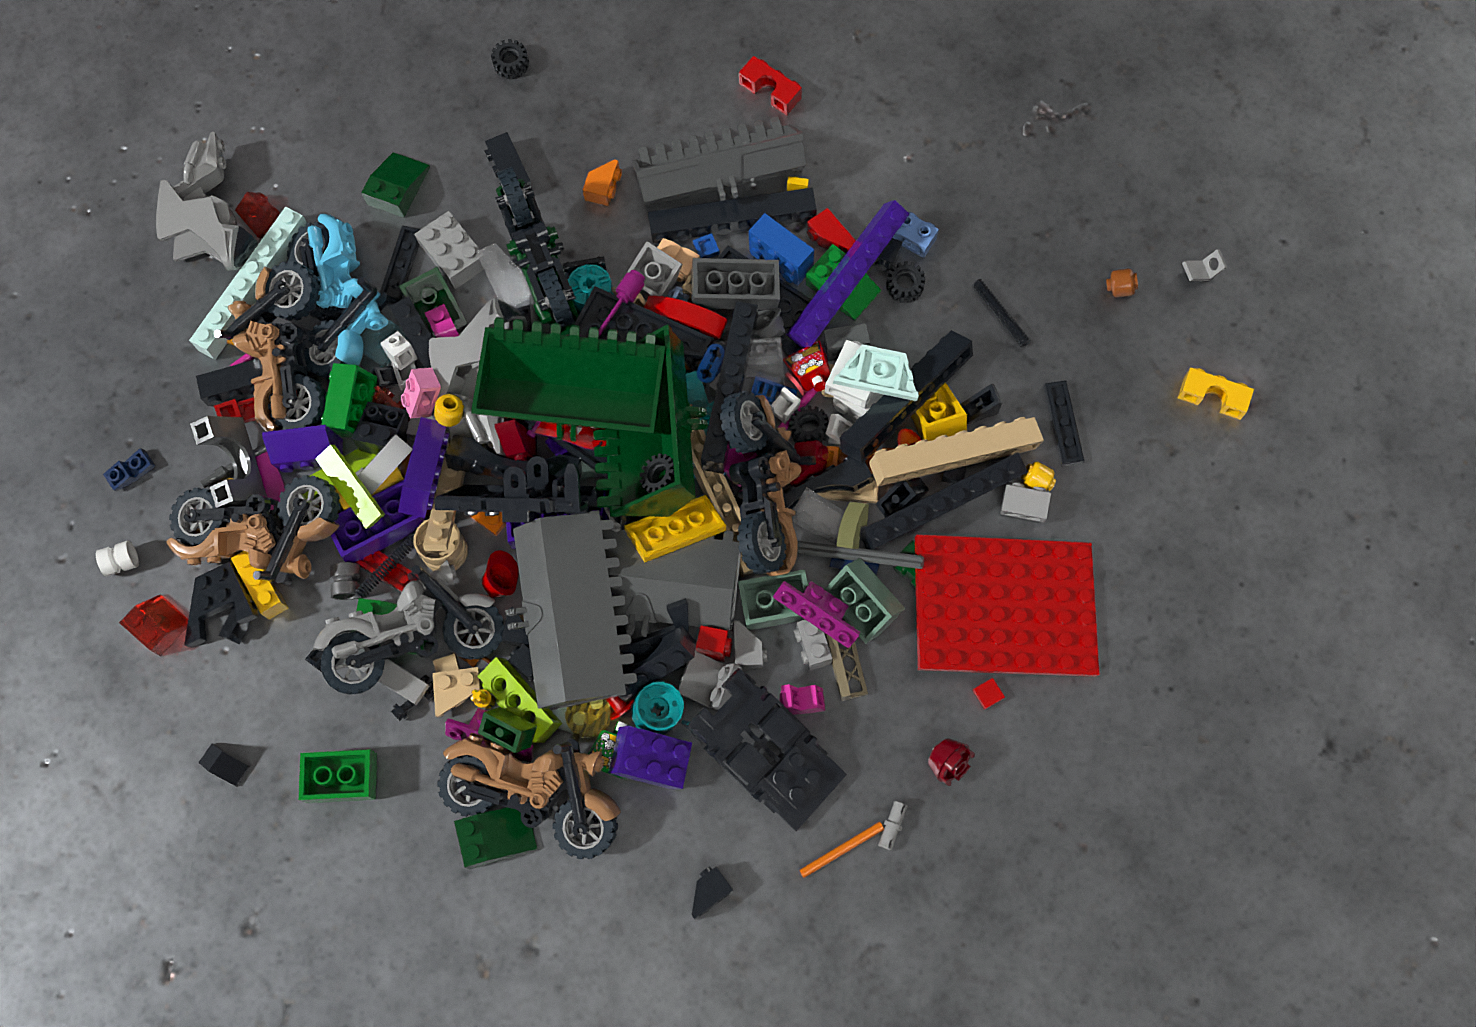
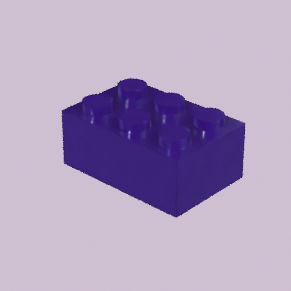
[608,726,692,790]

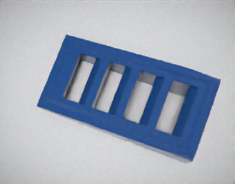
[751,376,797,405]

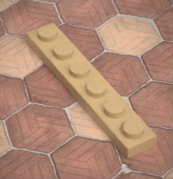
[423,457,465,551]

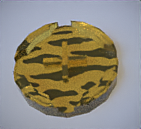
[565,699,612,739]

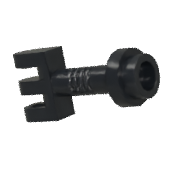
[391,675,434,721]

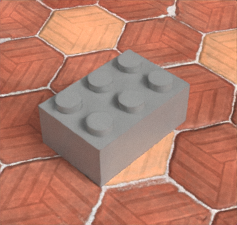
[414,211,489,289]

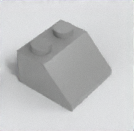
[627,241,683,297]

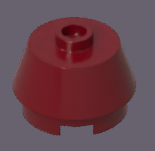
[928,738,975,786]

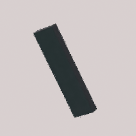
[380,225,421,301]
[1044,380,1085,466]

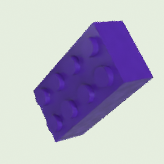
[398,417,450,518]
[330,480,426,563]

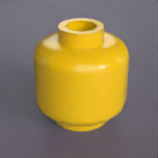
[434,394,464,427]
[1021,462,1056,491]

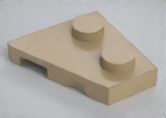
[433,667,481,718]

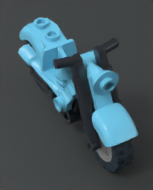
[287,213,399,379]

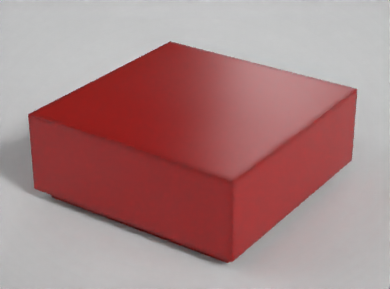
[972,678,1005,710]

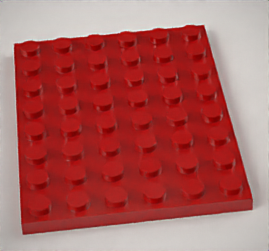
[915,535,1100,677]

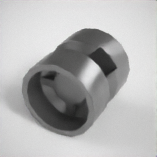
[330,562,360,600]

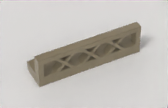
[824,620,868,701]

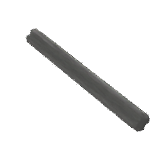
[797,541,924,569]

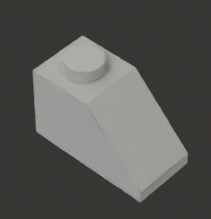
[734,620,767,670]

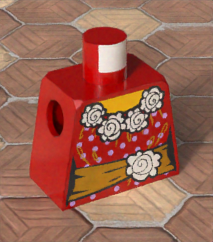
[783,341,831,392]

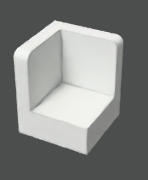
[771,387,801,424]

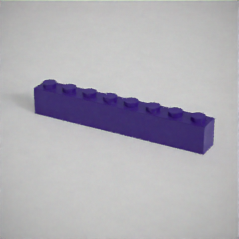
[786,200,910,348]

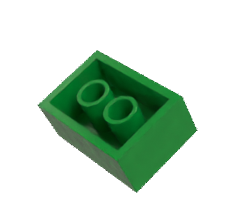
[321,363,377,438]
[298,749,377,803]

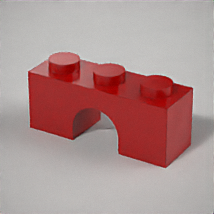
[739,56,802,115]

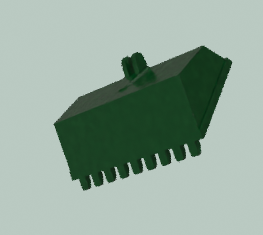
[471,317,665,442]
[593,325,708,517]

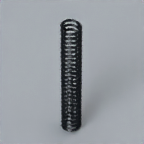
[973,279,1031,347]
[355,528,417,599]

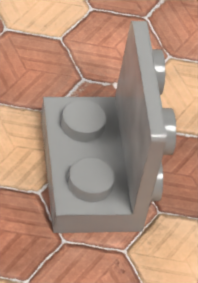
[677,651,742,710]

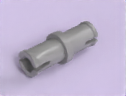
[878,801,908,851]

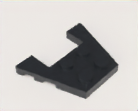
[184,562,259,648]
[616,598,689,671]

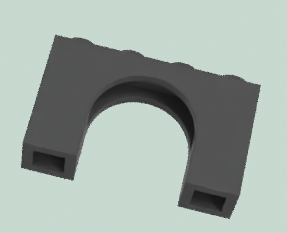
[190,416,268,508]

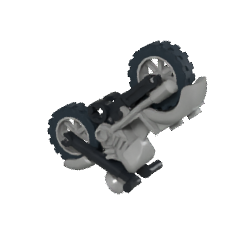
[313,560,505,695]

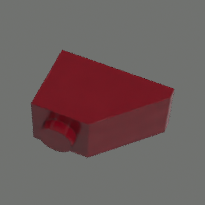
[495,419,536,461]
[790,440,829,487]

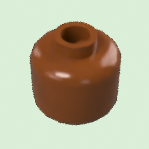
[1106,268,1138,298]

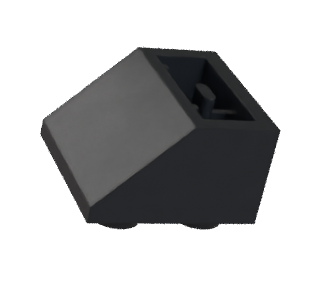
[351,401,408,455]

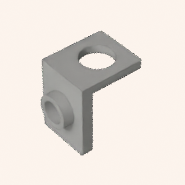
[1182,250,1227,281]

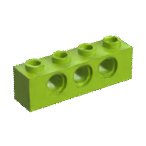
[477,657,563,743]

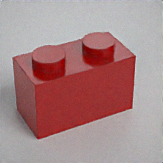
[696,625,732,662]

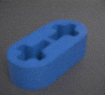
[697,344,726,383]

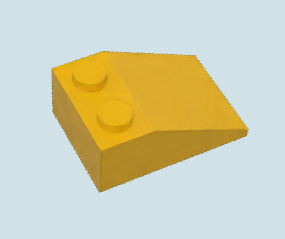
[911,383,967,441]

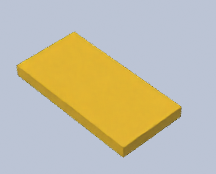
[625,495,726,563]

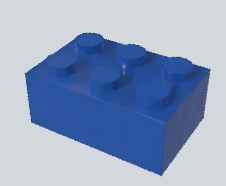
[748,213,814,286]

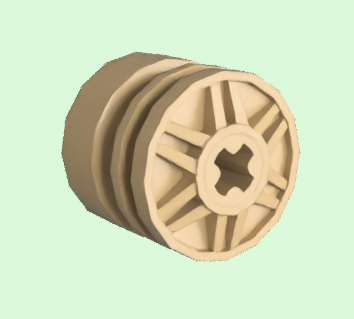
[414,519,468,571]

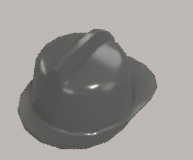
[755,308,785,340]

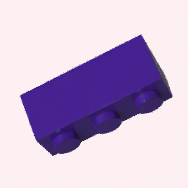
[262,425,343,473]

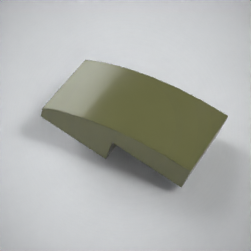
[837,502,869,549]

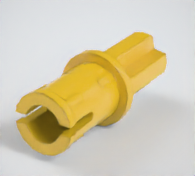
[470,689,495,709]

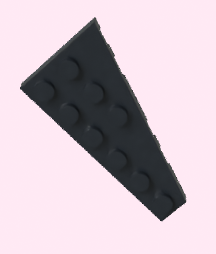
[568,286,712,359]

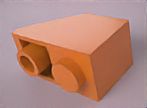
[582,159,622,206]

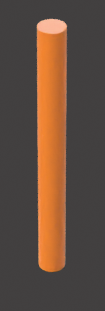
[799,821,884,878]

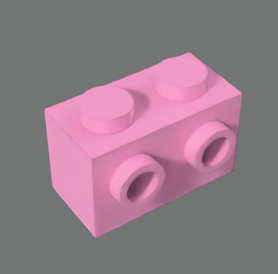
[401,368,441,419]

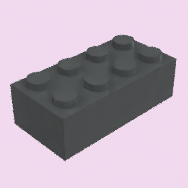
[691,258,780,310]

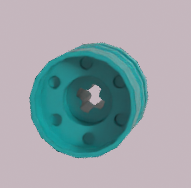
[568,265,615,315]
[631,682,684,735]

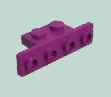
[773,581,860,648]
[445,708,534,762]

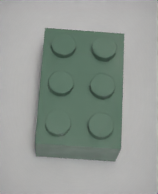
[824,558,905,644]
[738,569,808,631]

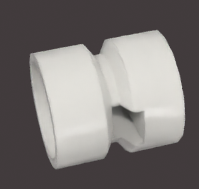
[96,540,139,577]

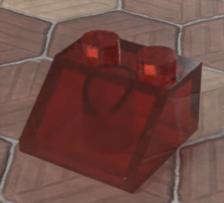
[119,594,188,656]

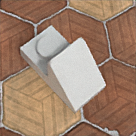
[826,414,853,448]

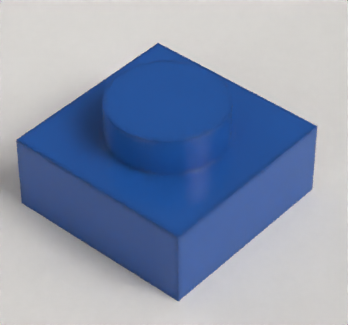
[693,233,720,258]

